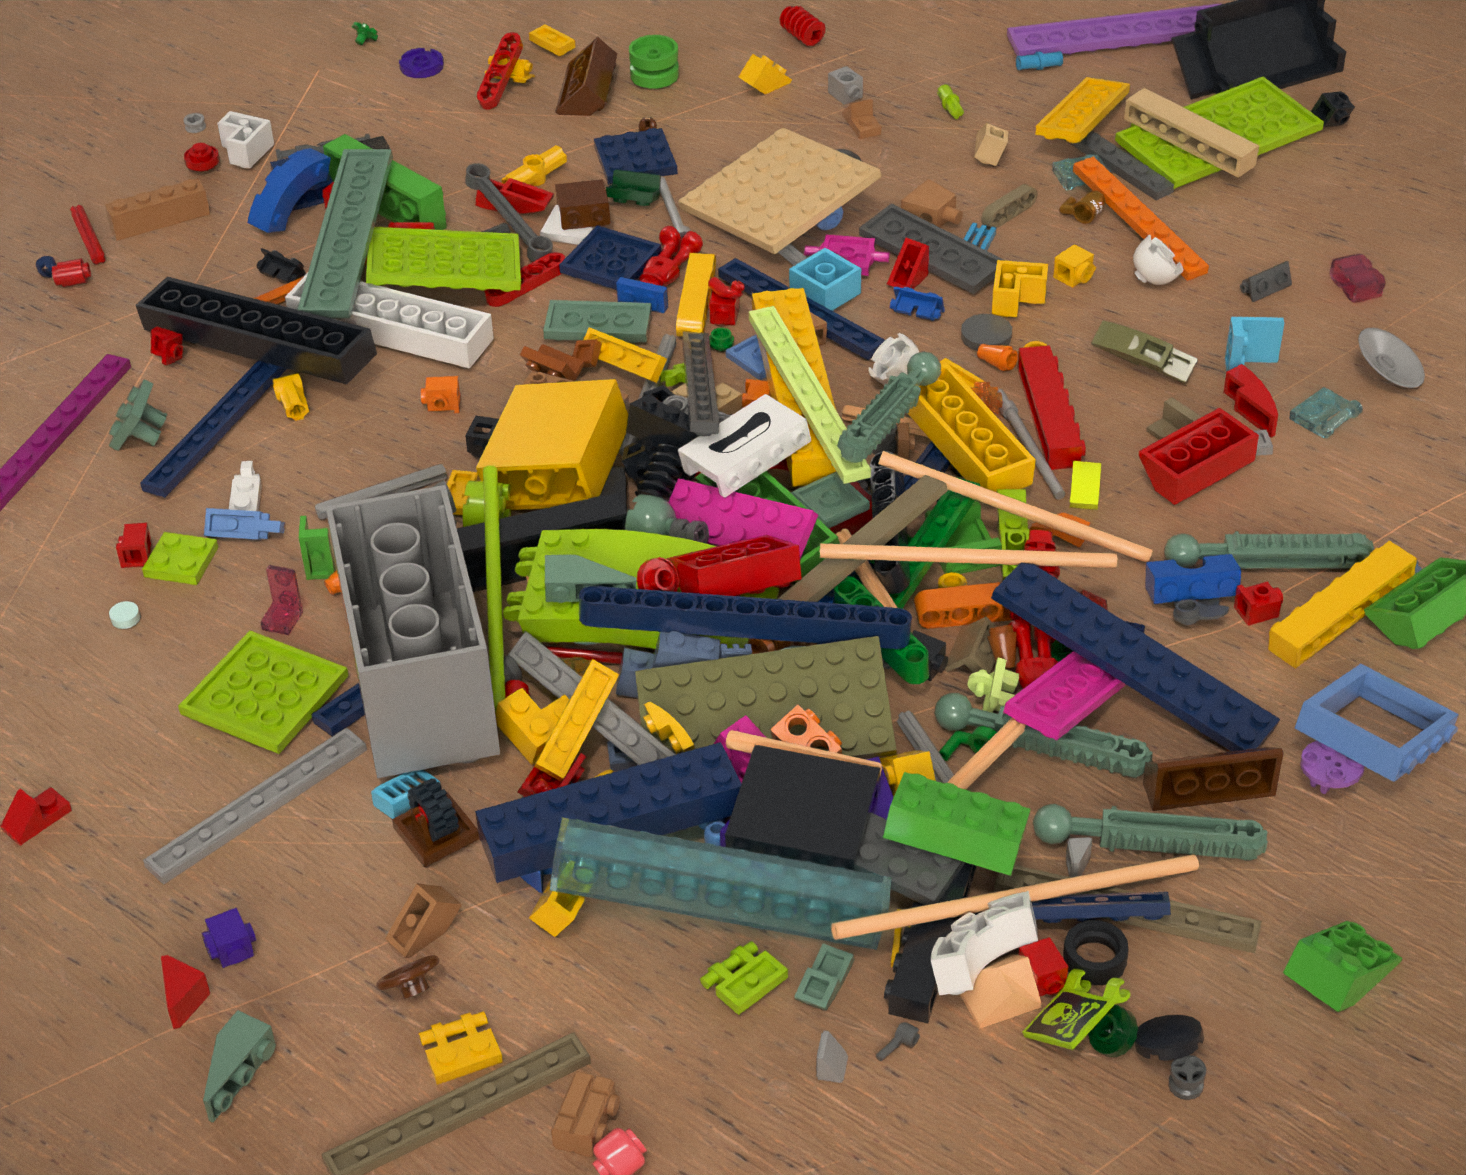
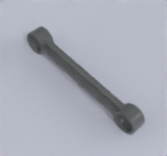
[465,163,553,262]

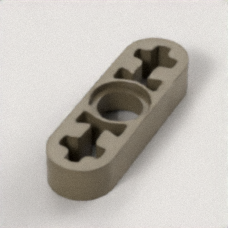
[981,184,1038,229]

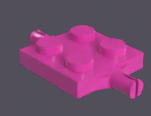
[804,234,890,276]

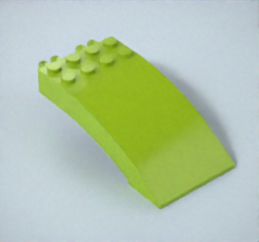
[503,529,779,658]

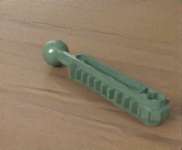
[837,351,941,463]
[1164,531,1374,569]
[934,693,1153,778]
[1032,803,1268,860]

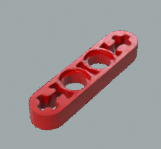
[477,32,523,110]
[485,252,565,307]

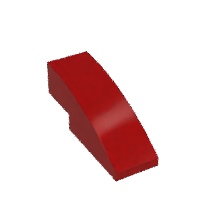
[475,178,554,214]
[1223,364,1278,438]

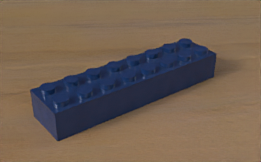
[475,742,742,883]

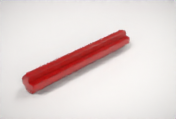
[70,204,106,264]

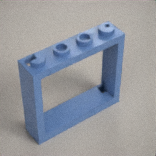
[1295,664,1459,782]

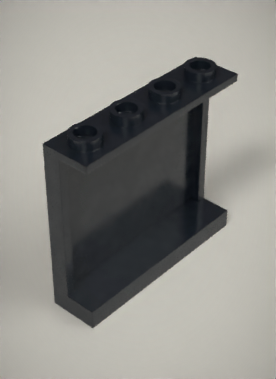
[725,745,880,880]

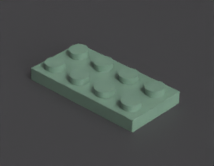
[543,300,652,343]

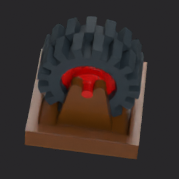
[392,779,480,867]

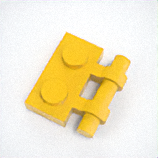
[418,1011,503,1085]

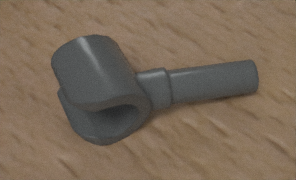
[875,1022,920,1061]

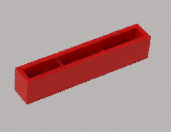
[1017,345,1086,470]

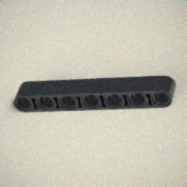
[870,451,910,594]

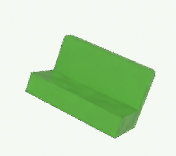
[298,516,336,580]

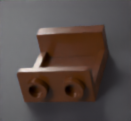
[555,179,610,230]

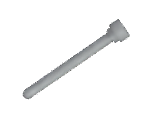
[660,177,691,240]

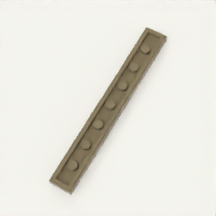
[778,475,948,602]
[994,865,1262,953]
[321,1032,591,1175]

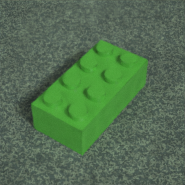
[883,772,1031,876]

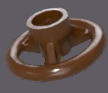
[376,955,440,999]

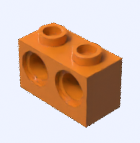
[770,705,842,754]

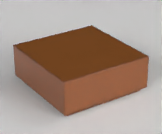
[572,339,602,368]

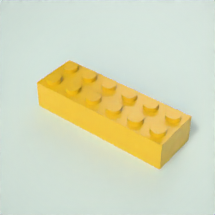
[908,363,1036,492]

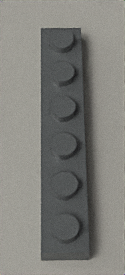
[1063,131,1174,201]

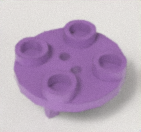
[1300,740,1364,794]

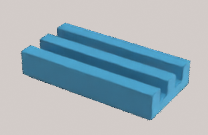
[964,223,996,251]

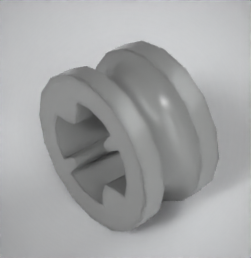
[183,113,206,133]

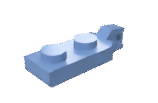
[204,508,285,540]

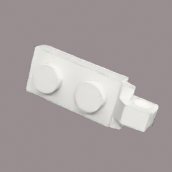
[229,461,262,511]

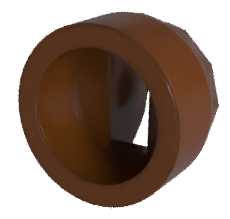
[639,117,657,132]

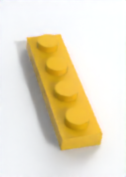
[583,327,667,383]
[534,659,619,782]

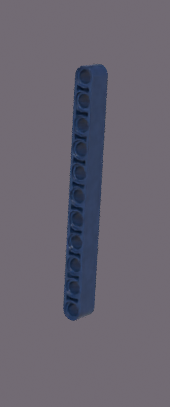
[579,586,912,649]

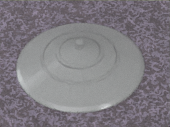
[1358,328,1425,388]

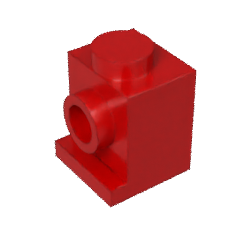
[116,522,152,568]
[1234,581,1283,626]

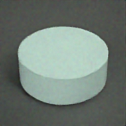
[109,601,140,629]

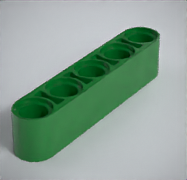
[833,576,929,685]

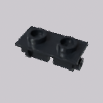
[256,248,307,283]

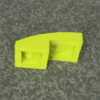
[1070,461,1101,510]

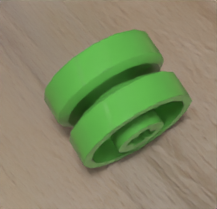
[629,35,679,89]

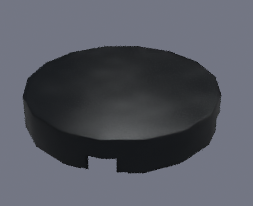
[1134,1015,1204,1061]

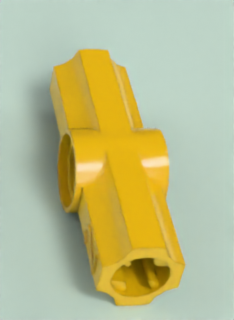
[501,145,567,186]

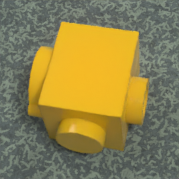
[1053,244,1096,288]

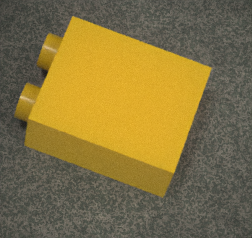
[476,379,628,510]

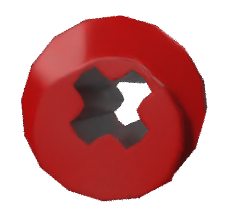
[779,6,826,46]

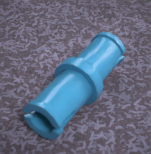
[1016,51,1063,71]

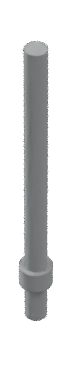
[994,389,1065,500]

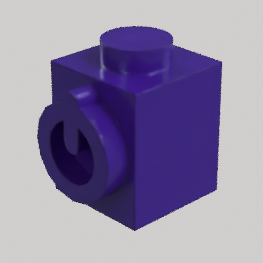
[201,908,256,968]

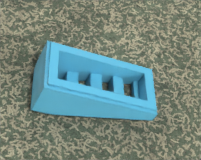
[371,770,440,819]

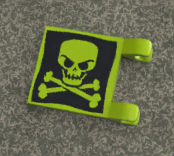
[1022,969,1131,1050]

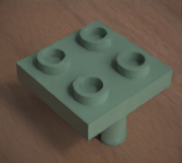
[109,379,167,451]

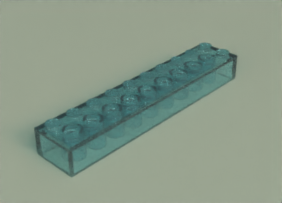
[549,817,892,950]

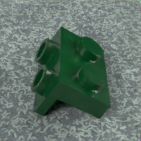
[606,169,661,206]

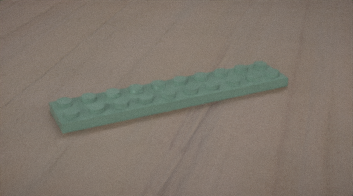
[297,149,393,319]

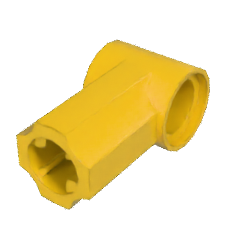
[272,373,309,421]

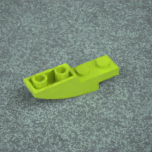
[997,489,1029,580]

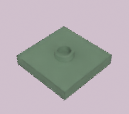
[791,472,870,528]

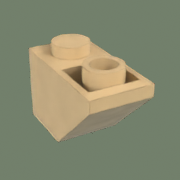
[974,123,1008,166]

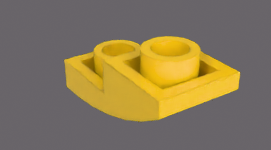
[643,701,695,754]

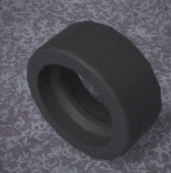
[1063,920,1129,985]

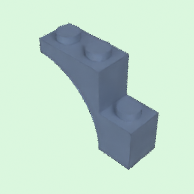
[616,631,720,698]

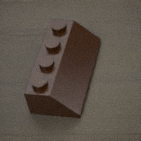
[555,36,617,116]
[1143,747,1284,811]

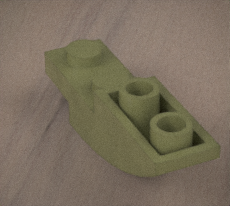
[1091,320,1198,385]

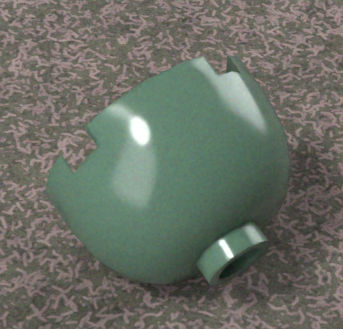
[625,494,677,536]

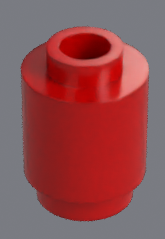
[52,258,91,287]

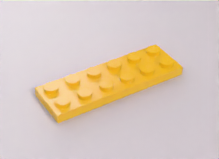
[1035,77,1130,143]

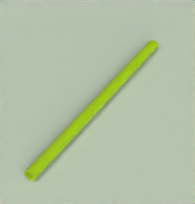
[483,466,505,713]

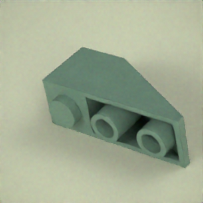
[545,554,636,603]
[203,1010,276,1123]

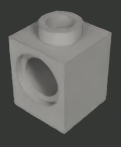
[828,66,863,105]

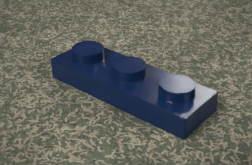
[311,683,365,737]

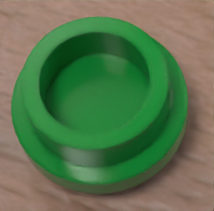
[709,327,734,351]

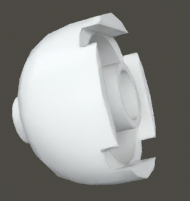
[1133,235,1184,285]
[868,333,919,385]

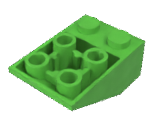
[1283,921,1403,1012]

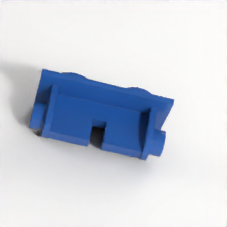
[890,286,945,321]

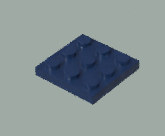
[594,128,678,185]
[559,226,662,290]

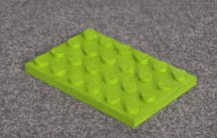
[366,227,521,292]

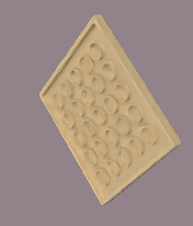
[678,128,881,254]

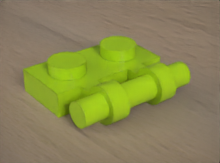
[700,941,788,1015]

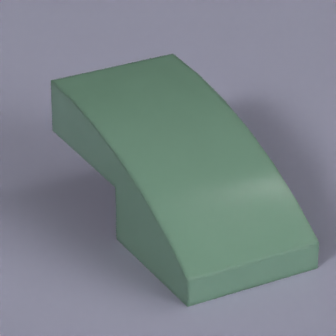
[794,944,855,1011]

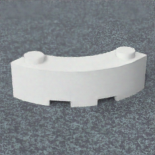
[931,891,1038,996]

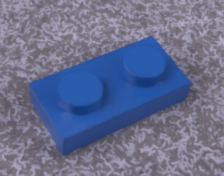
[616,277,668,313]

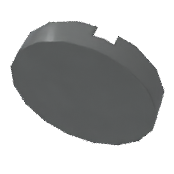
[961,314,1013,351]

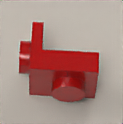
[151,326,183,366]

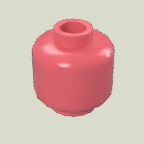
[592,1128,647,1175]

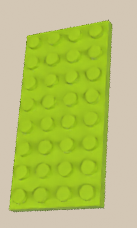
[1115,77,1324,189]

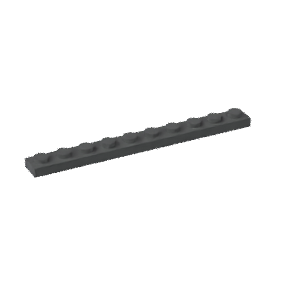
[682,332,719,436]

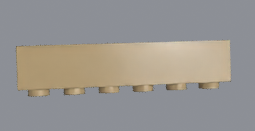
[1124,88,1259,178]

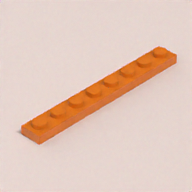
[1073,156,1209,281]

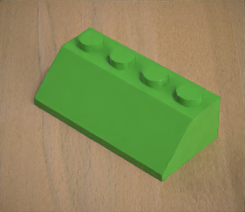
[1364,557,1466,649]

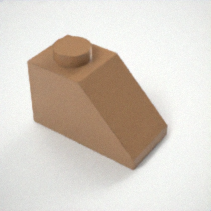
[385,883,462,958]

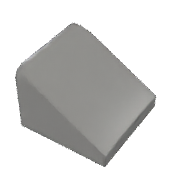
[1066,837,1092,878]
[816,1031,848,1083]

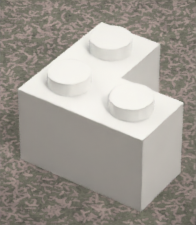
[217,111,274,169]

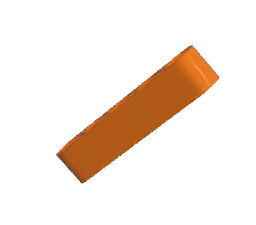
[914,582,1011,629]

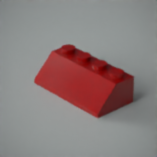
[1138,408,1259,505]
[667,535,801,596]

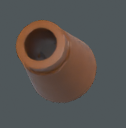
[987,625,1017,669]

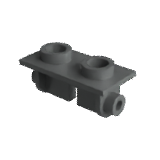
[1240,261,1292,302]

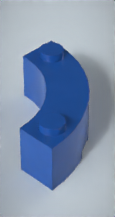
[247,148,331,233]

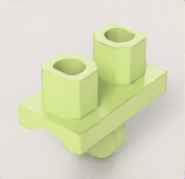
[967,657,1019,713]

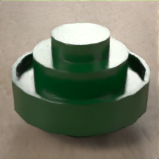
[1088,1005,1138,1057]

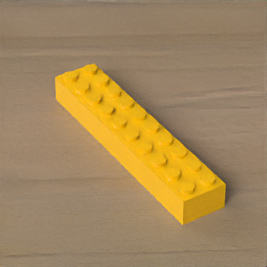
[752,288,836,487]

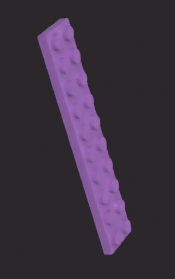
[1007,3,1222,56]

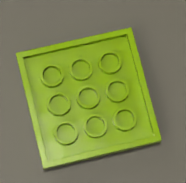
[178,631,349,754]

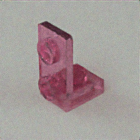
[260,565,303,635]

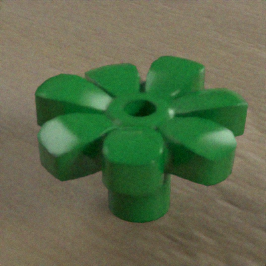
[352,22,378,45]

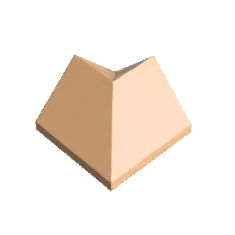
[960,954,1041,1029]

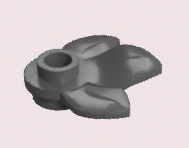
[1173,598,1229,625]

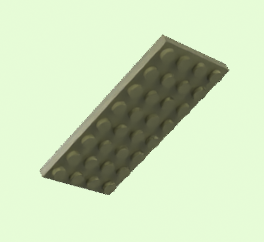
[635,636,897,759]

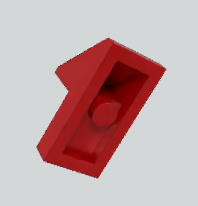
[0,787,72,846]

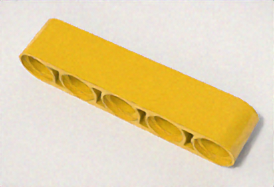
[676,253,716,337]

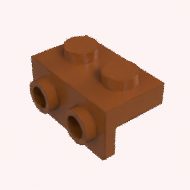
[519,344,585,381]

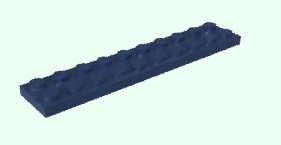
[991,563,1280,752]

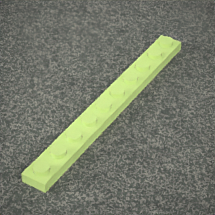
[749,306,871,484]

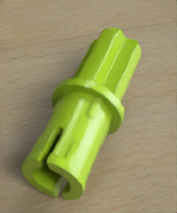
[937,84,964,119]

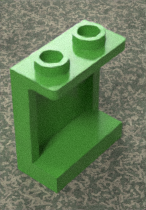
[925,501,1002,574]

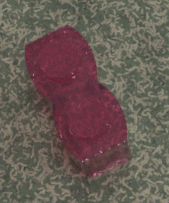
[1329,253,1386,303]

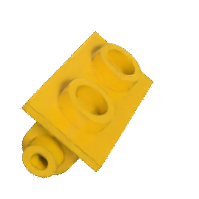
[484,55,535,83]

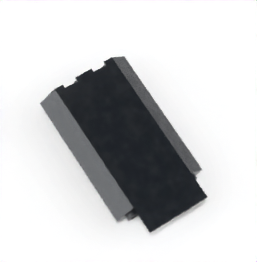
[1171,0,1347,100]

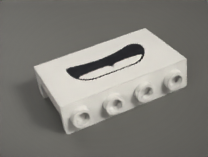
[678,394,811,497]

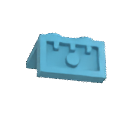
[1224,317,1285,372]

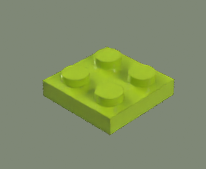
[142,532,218,585]

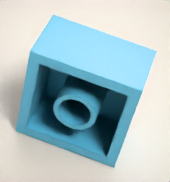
[789,248,861,311]

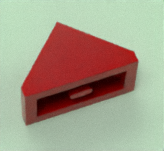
[887,237,929,289]
[161,955,210,1029]

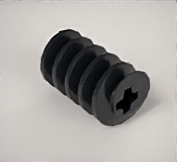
[635,444,683,501]

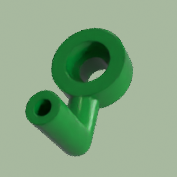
[939,726,997,761]

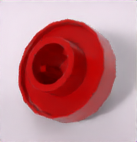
[184,142,220,172]
[636,557,679,592]

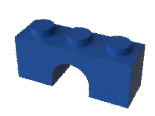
[1145,554,1241,604]

